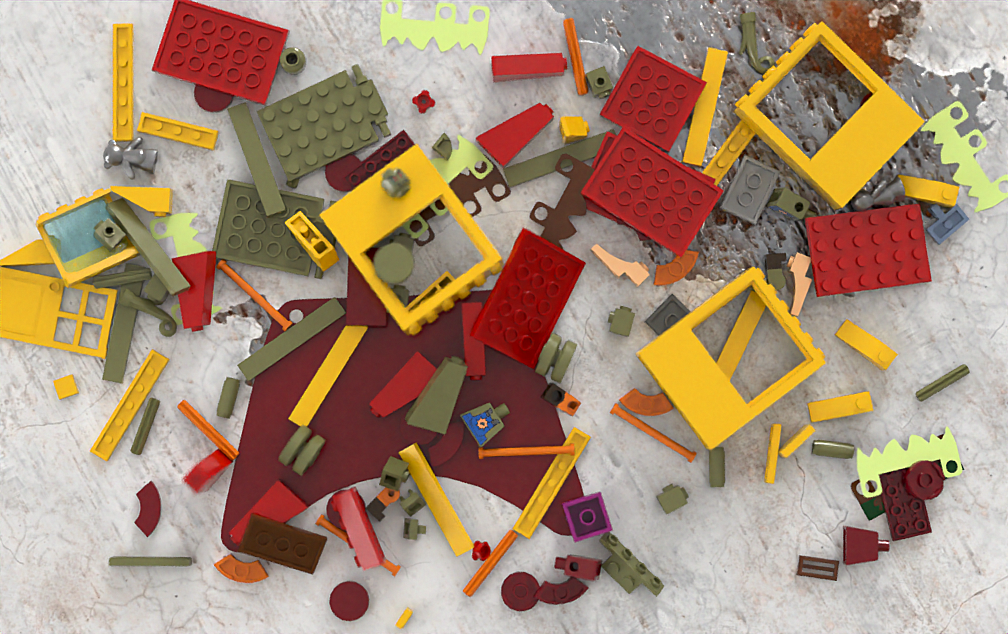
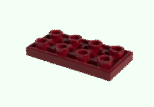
[341,130,415,191]
[346,247,387,327]
[879,467,932,541]

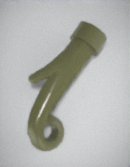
[739,12,775,74]
[119,289,177,337]

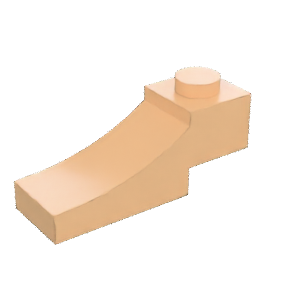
[590,243,650,287]
[786,252,812,317]

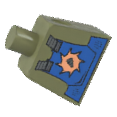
[766,187,816,221]
[460,402,510,447]

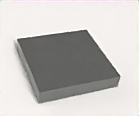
[645,294,691,336]

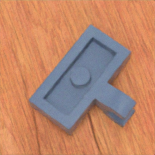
[925,204,969,245]

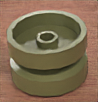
[535,333,578,383]
[278,425,326,476]

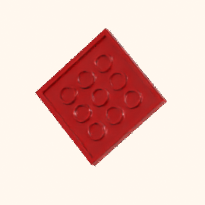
[599,45,707,152]

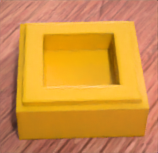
[53,374,79,400]
[395,607,413,629]

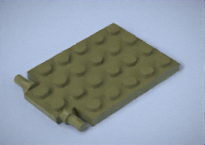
[256,64,391,182]
[212,179,336,279]

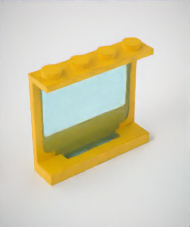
[35,188,140,288]

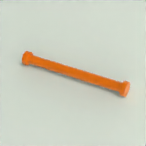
[216,259,293,331]
[610,403,697,463]
[479,443,575,459]
[315,514,401,577]

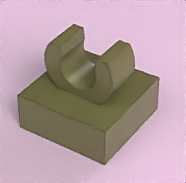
[400,489,426,517]
[403,518,426,540]

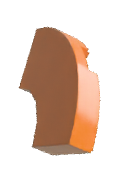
[654,250,699,286]
[619,388,674,416]
[214,553,269,583]

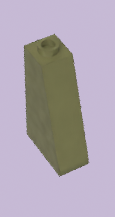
[405,356,467,434]

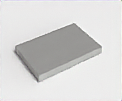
[719,155,780,225]

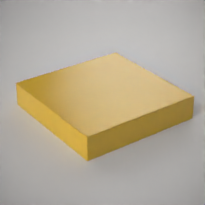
[778,425,816,458]

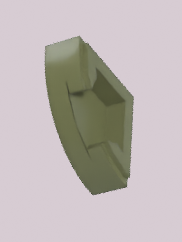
[432,133,452,161]

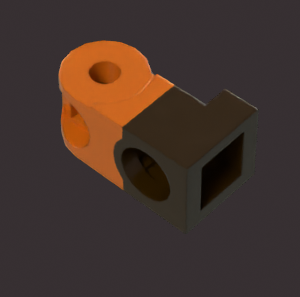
[540,382,581,417]
[366,487,400,522]

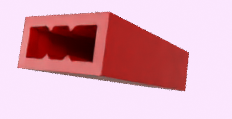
[491,53,567,82]
[476,103,554,169]
[171,251,216,332]
[462,302,486,380]
[369,351,437,418]
[182,449,234,494]
[229,479,309,546]

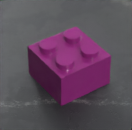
[562,491,613,542]

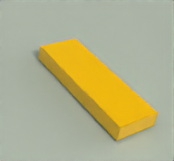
[764,423,782,484]

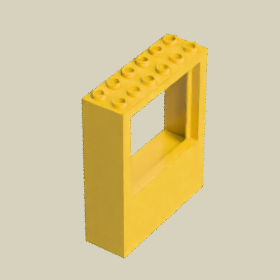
[733,21,925,210]
[320,144,505,335]
[635,266,826,450]

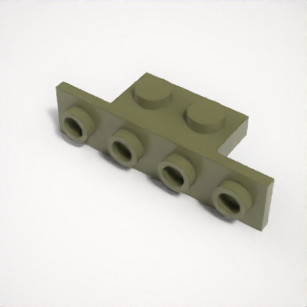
[599,532,664,597]

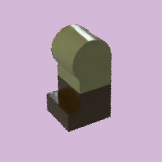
[764,253,787,291]

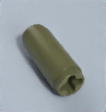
[216,377,240,419]
[812,440,854,459]
[709,447,725,487]

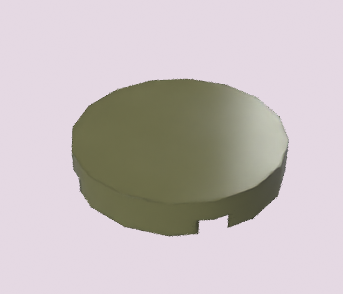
[374,243,414,284]

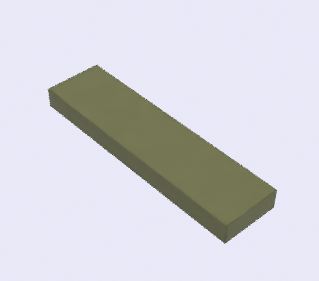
[109,556,192,566]

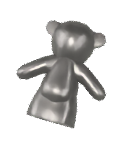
[103,137,158,180]
[851,177,905,212]

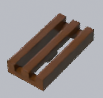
[796,555,839,581]

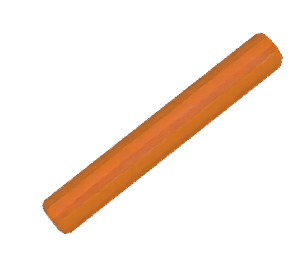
[563,18,588,95]
[177,400,239,460]
[463,530,518,597]

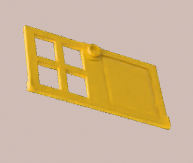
[0,266,118,359]

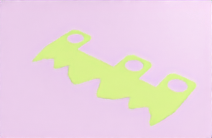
[380,0,490,55]
[921,101,1008,212]
[402,135,493,238]
[149,213,222,325]
[857,427,962,498]

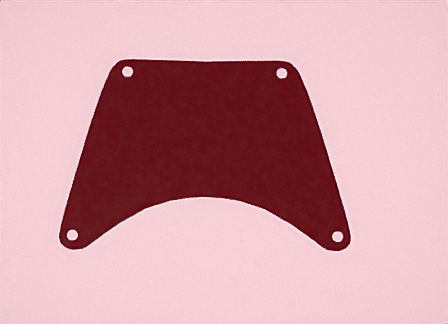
[221,290,584,552]

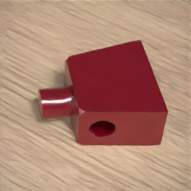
[843,526,890,565]
[554,554,602,581]

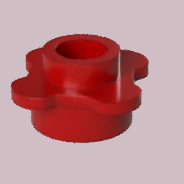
[412,90,435,114]
[472,541,491,561]

